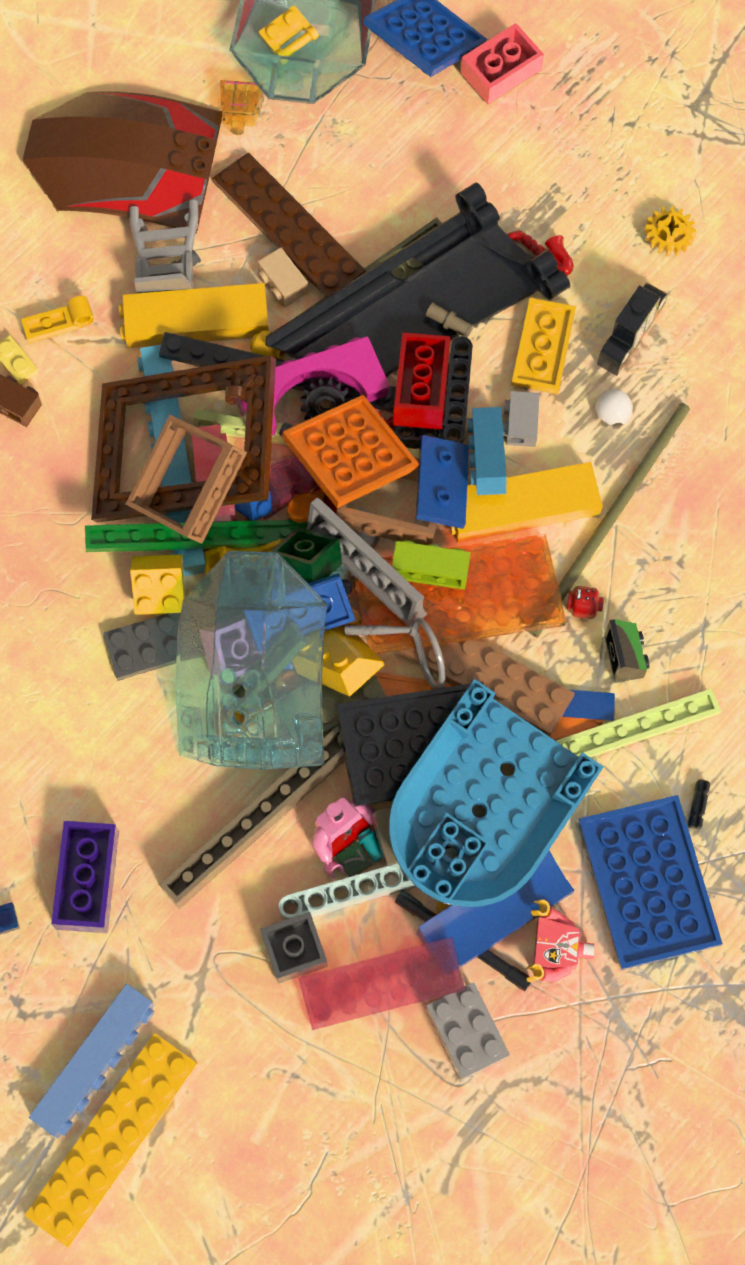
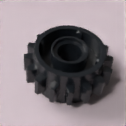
[300,377,353,420]

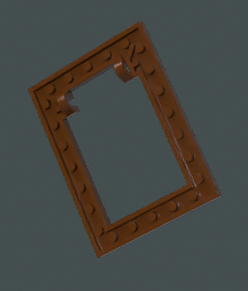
[91,355,276,523]

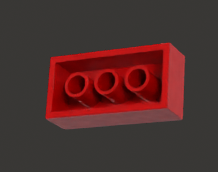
[393,333,450,429]

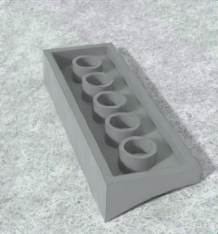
[307,498,427,626]

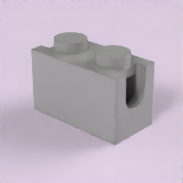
[503,391,540,447]

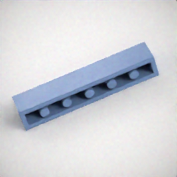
[28,984,155,1139]

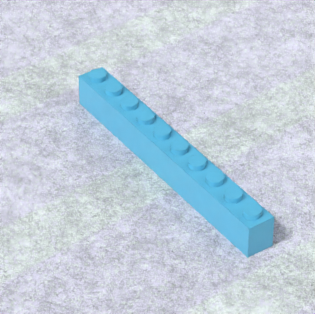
[137,345,206,576]

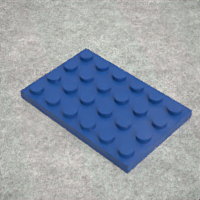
[578,795,723,971]

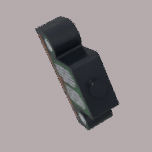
[597,282,668,376]

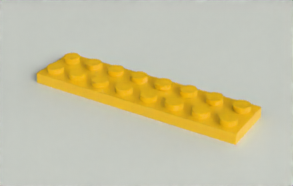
[24,1033,198,1248]

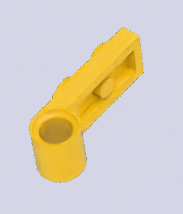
[21,296,94,343]

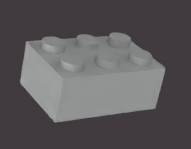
[425,982,510,1082]

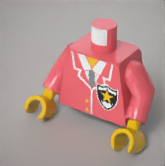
[526,900,594,982]

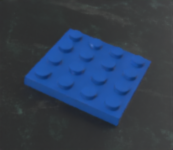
[363,0,487,77]

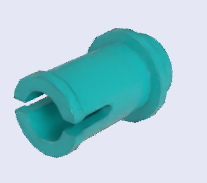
[358,828,383,863]

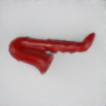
[507,230,574,276]

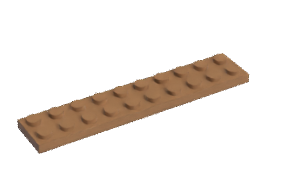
[346,578,575,737]

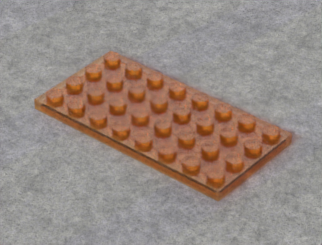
[353,534,567,654]

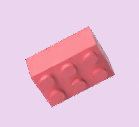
[461,23,544,104]

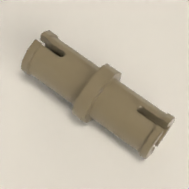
[426,302,474,338]

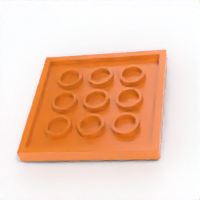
[282,395,419,508]

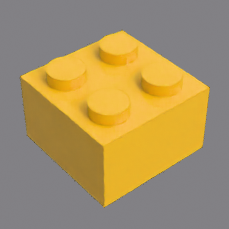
[130,554,186,615]

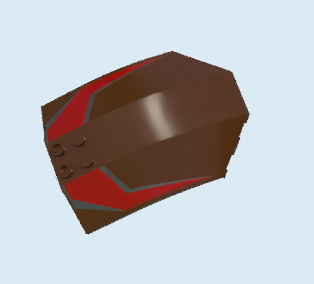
[22,91,223,234]

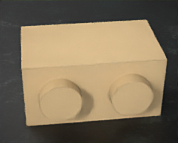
[257,248,308,307]

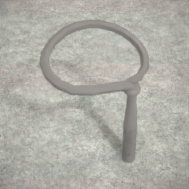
[345,618,445,689]

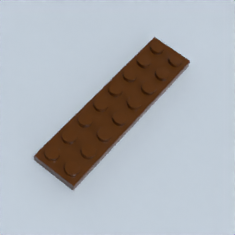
[213,152,366,298]

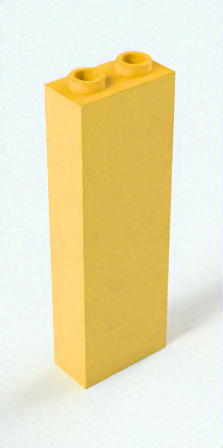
[119,283,269,348]
[450,462,603,543]

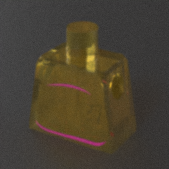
[220,80,265,135]

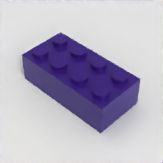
[51,821,119,933]

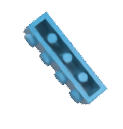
[468,407,506,495]

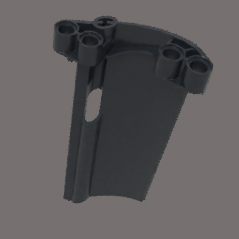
[265,182,570,376]

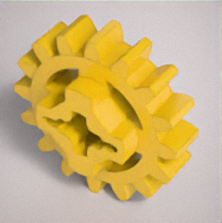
[644,206,696,256]

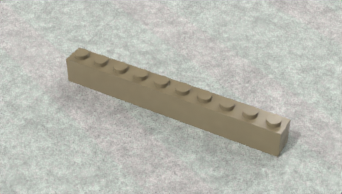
[159,726,345,909]

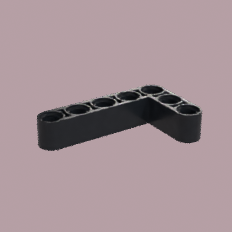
[395,336,473,449]

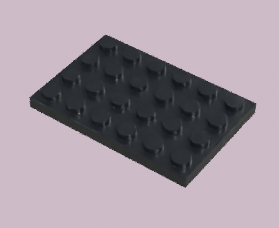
[335,682,502,807]

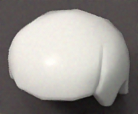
[595,389,633,425]

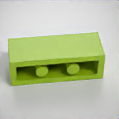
[392,540,471,590]

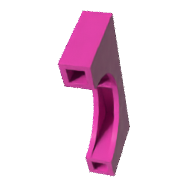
[237,336,390,436]

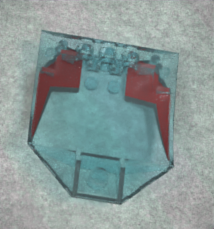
[229,0,376,104]

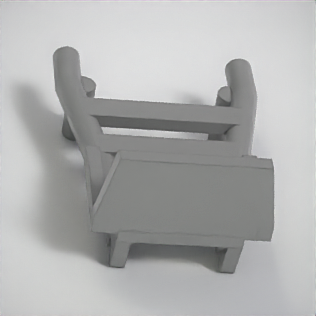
[129,200,198,293]

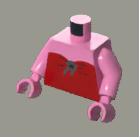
[312,797,375,879]

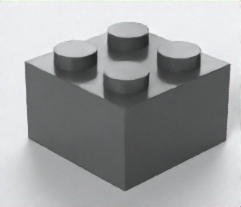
[260,912,328,984]

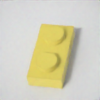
[0,335,39,385]

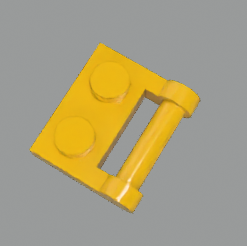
[258,5,319,64]

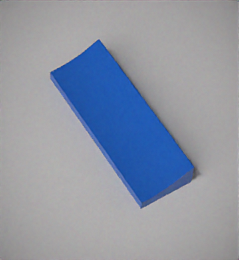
[416,850,574,977]

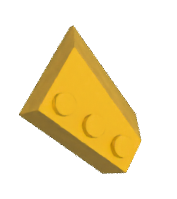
[293,624,384,697]

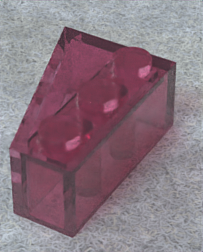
[263,454,318,520]

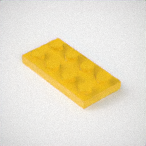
[511,298,576,394]

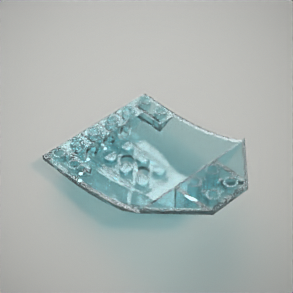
[176,551,328,770]

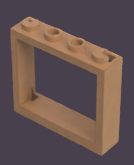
[126,415,247,544]
[336,458,437,545]

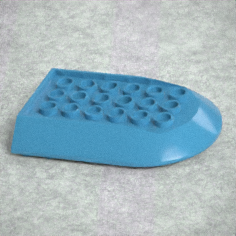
[389,679,604,907]

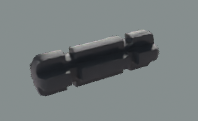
[688,779,710,830]

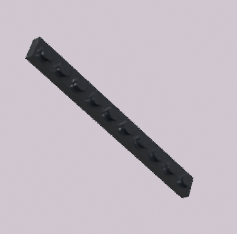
[159,332,396,413]

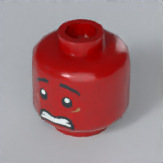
[567,586,604,619]

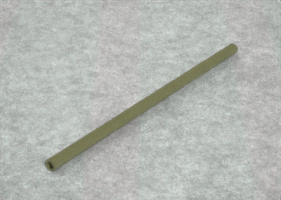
[528,403,690,638]

